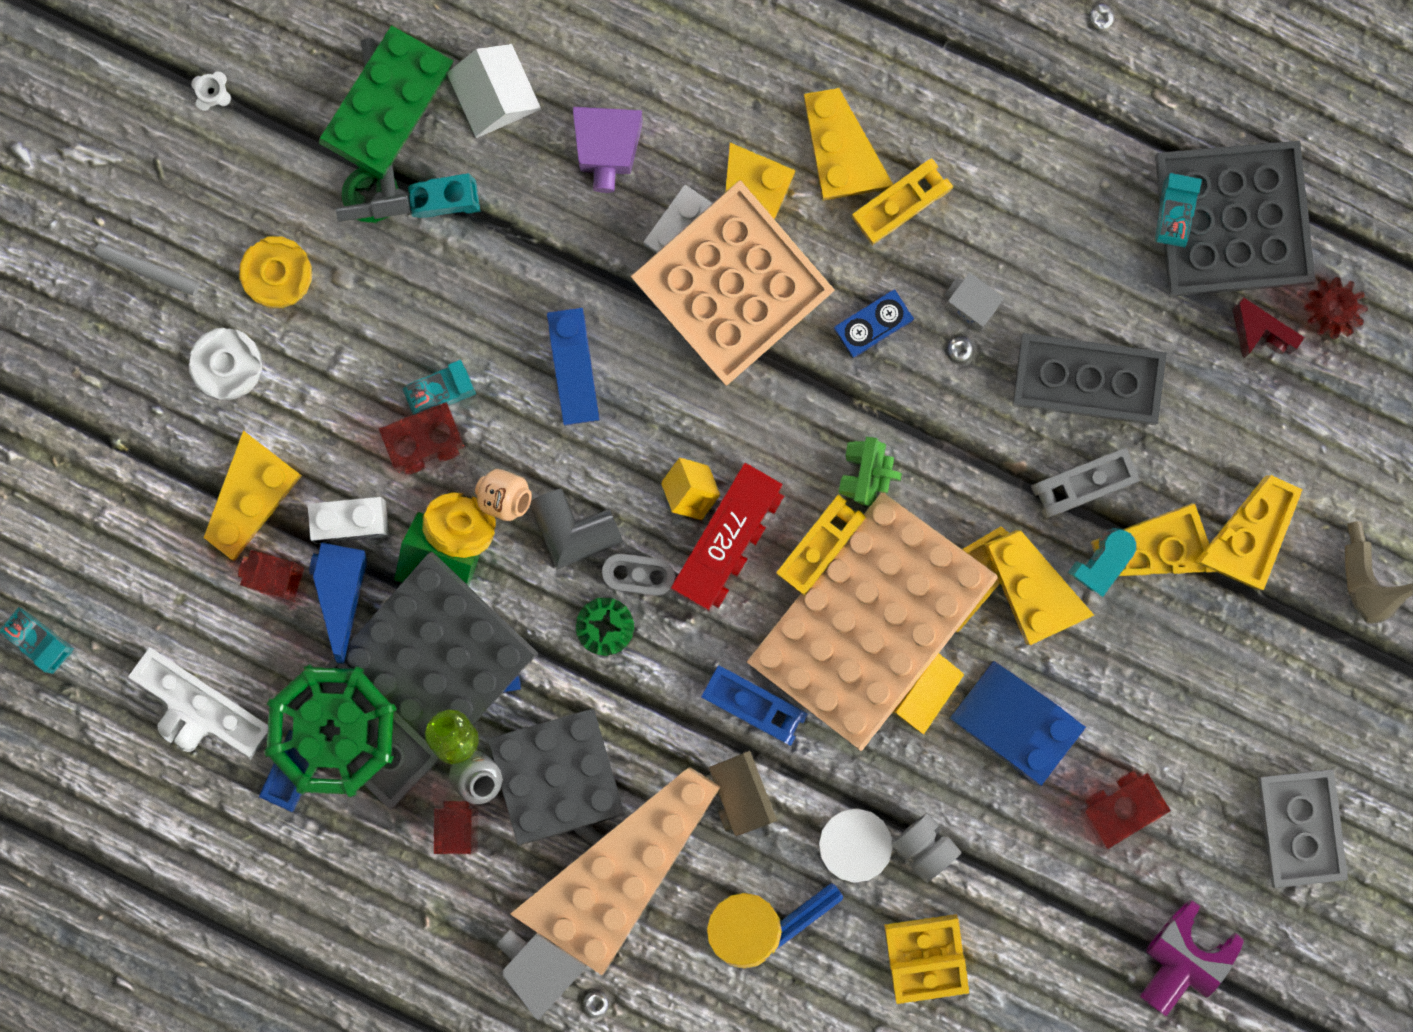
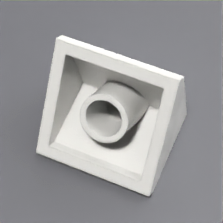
[447,44,541,138]

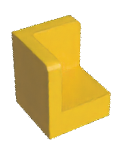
[662,457,720,520]

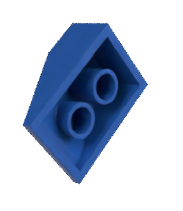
[949,661,1086,786]

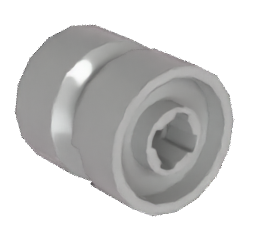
[891,813,961,883]

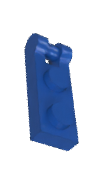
[701,665,808,746]

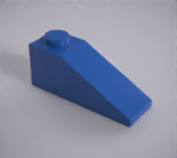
[547,308,600,426]
[309,543,367,665]

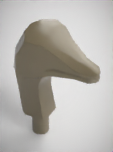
[1345,521,1413,624]

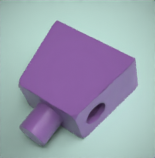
[573,107,643,193]

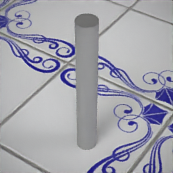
[95,242,200,296]

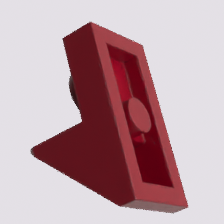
[1233,297,1305,358]

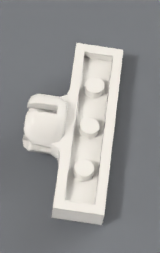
[128,647,268,760]

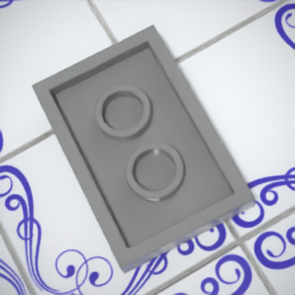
[1258,769,1348,888]

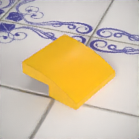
[884,914,969,1004]

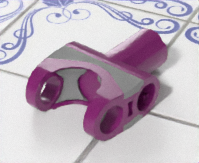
[1140,900,1244,1017]

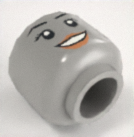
[449,751,503,804]

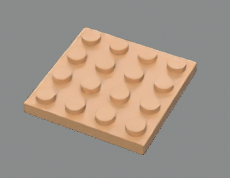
[630,180,835,386]

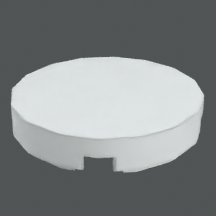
[189,328,262,400]
[819,809,893,883]

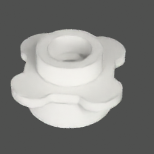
[191,72,231,111]

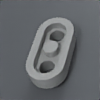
[602,554,675,596]

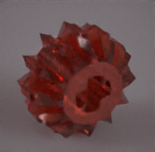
[1304,277,1368,339]

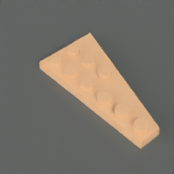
[510,767,721,975]

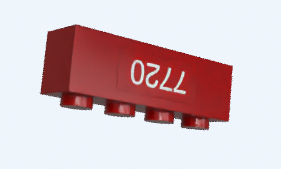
[671,462,785,612]

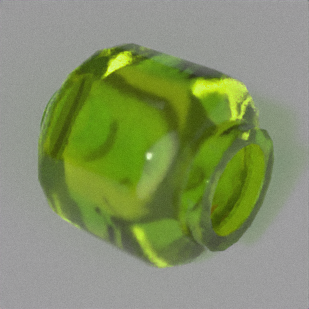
[425,709,479,764]

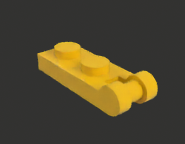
[851,158,954,246]
[776,494,867,596]

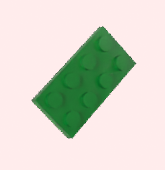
[319,25,454,179]

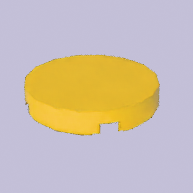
[239,236,312,308]
[422,492,496,558]
[707,893,782,969]

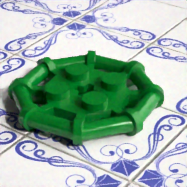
[263,664,397,798]

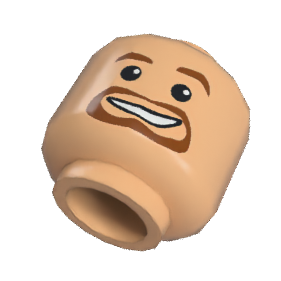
[475,469,532,521]

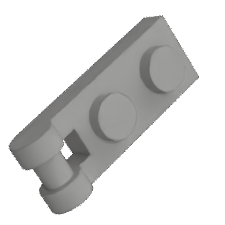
[1031,448,1140,520]

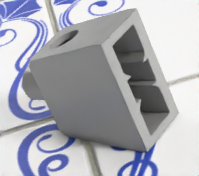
[496,929,587,1020]

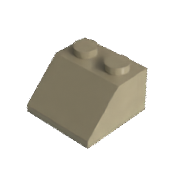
[705,751,777,837]

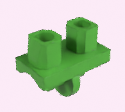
[839,436,902,507]

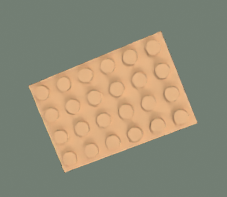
[747,493,998,751]

